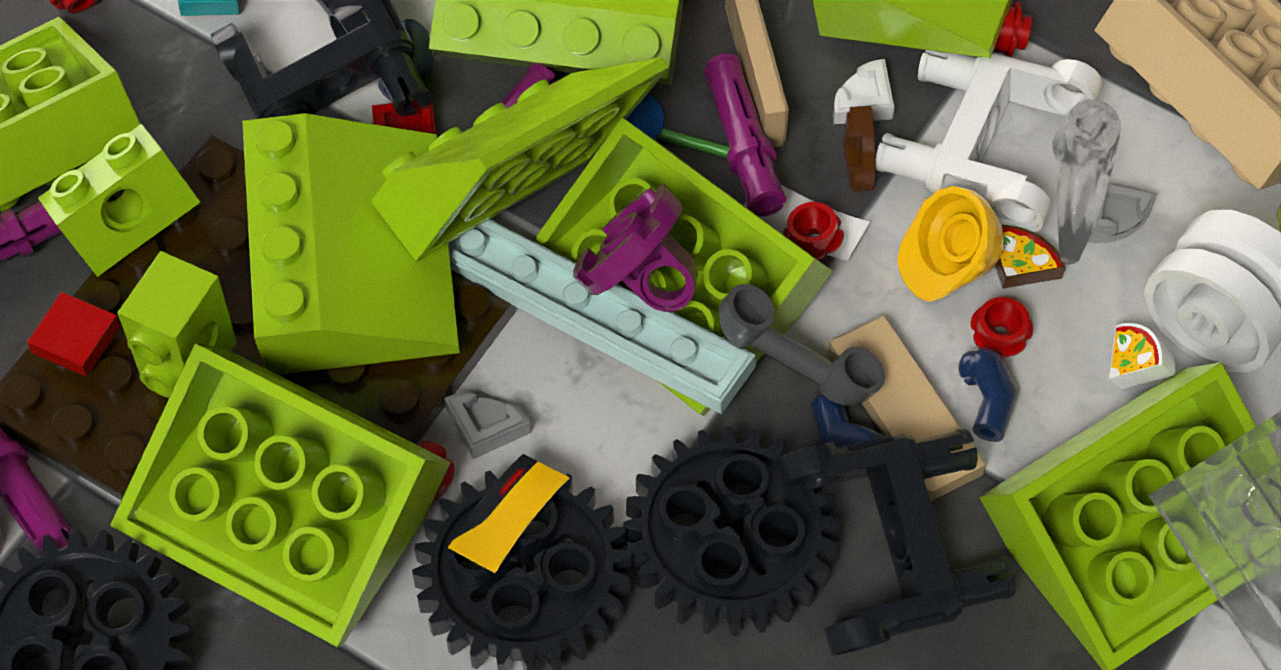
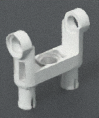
[875,50,1103,233]

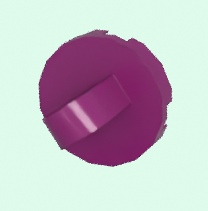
[573,184,698,312]

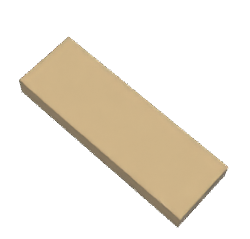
[725,0,789,147]
[828,316,986,502]

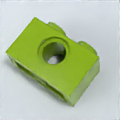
[38,124,200,277]
[118,251,237,398]

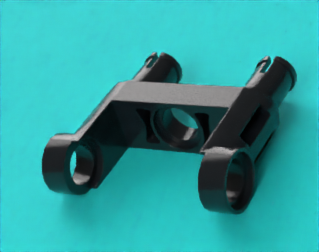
[210,0,432,119]
[777,428,1016,656]

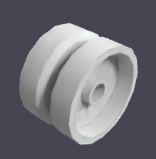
[1143,210,1281,373]

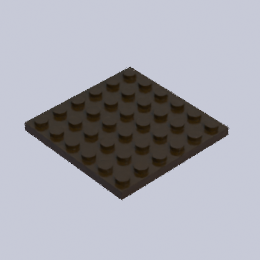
[0,134,516,501]

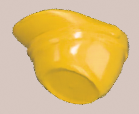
[897,186,1004,302]

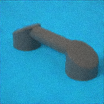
[719,284,885,405]

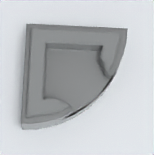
[1083,180,1157,243]
[444,392,531,459]

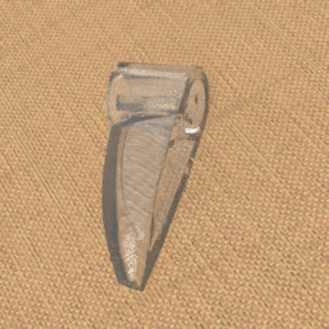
[1052,99,1121,264]

